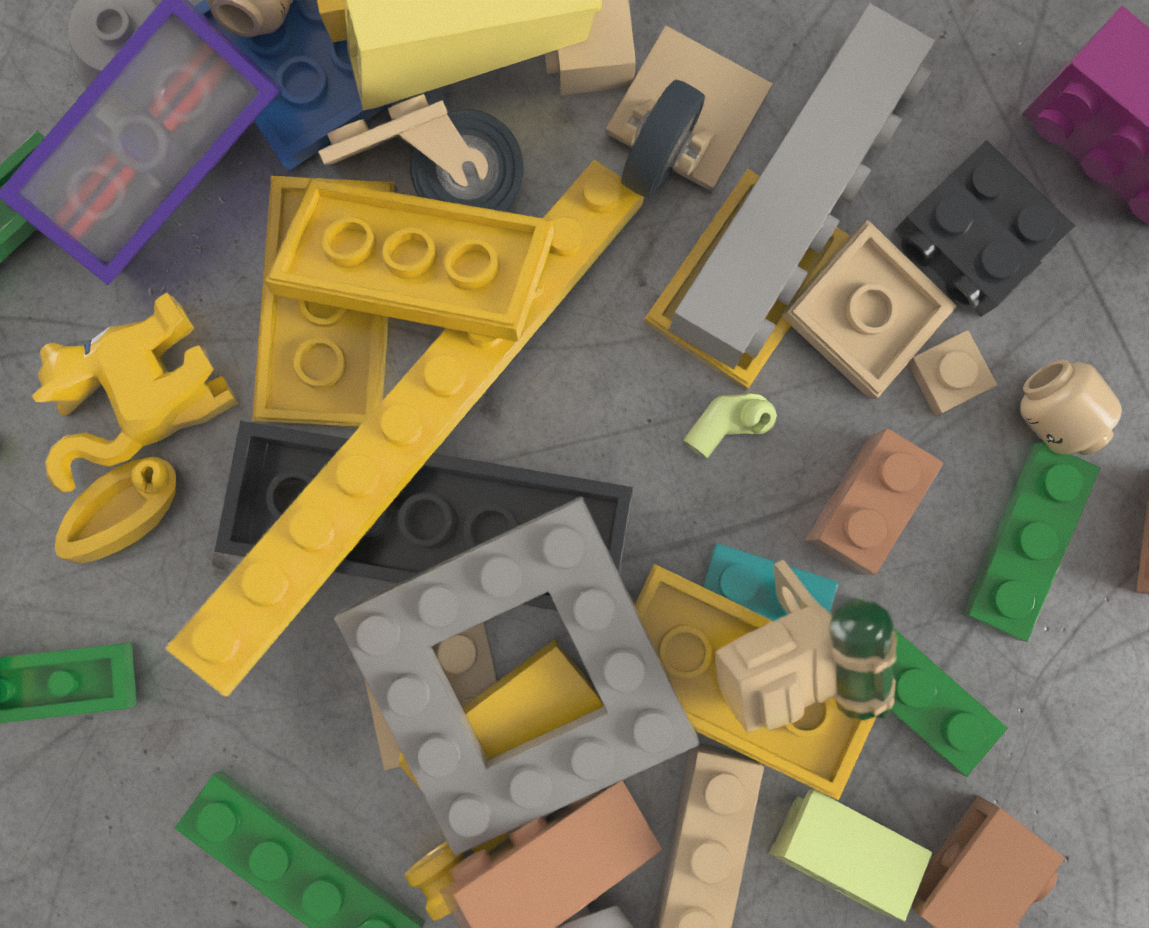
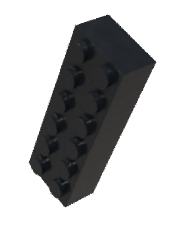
[214,420,634,611]

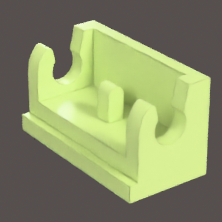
[768,789,933,922]

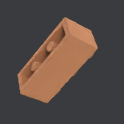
[439,780,663,928]

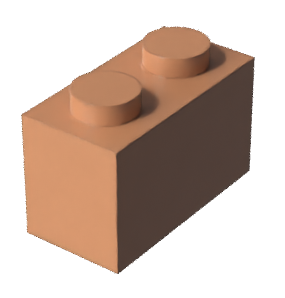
[805,428,944,575]
[911,796,1065,928]

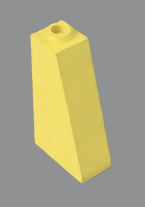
[344,0,602,110]

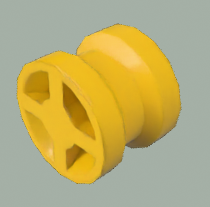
[403,841,465,921]

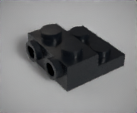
[894,140,1076,317]

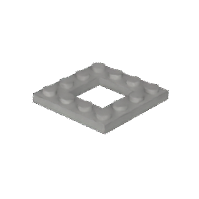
[334,496,699,856]

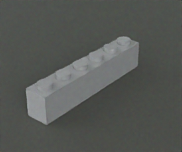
[669,3,936,370]

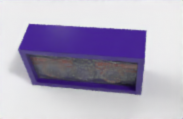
[0,0,283,285]

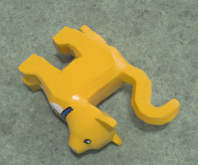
[32,292,239,493]

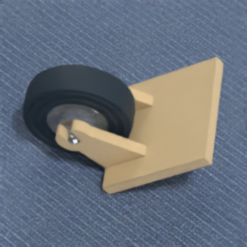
[605,25,773,198]
[318,94,524,212]

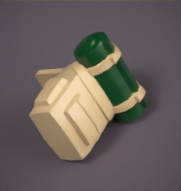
[716,560,897,732]

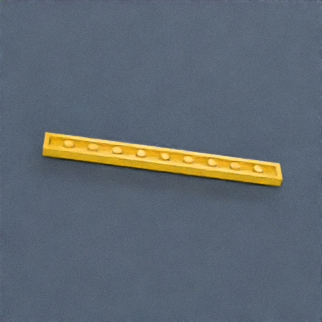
[165,159,644,697]

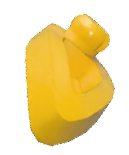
[54,457,176,564]

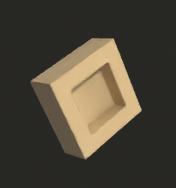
[907,330,997,416]

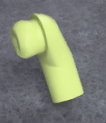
[682,393,777,460]

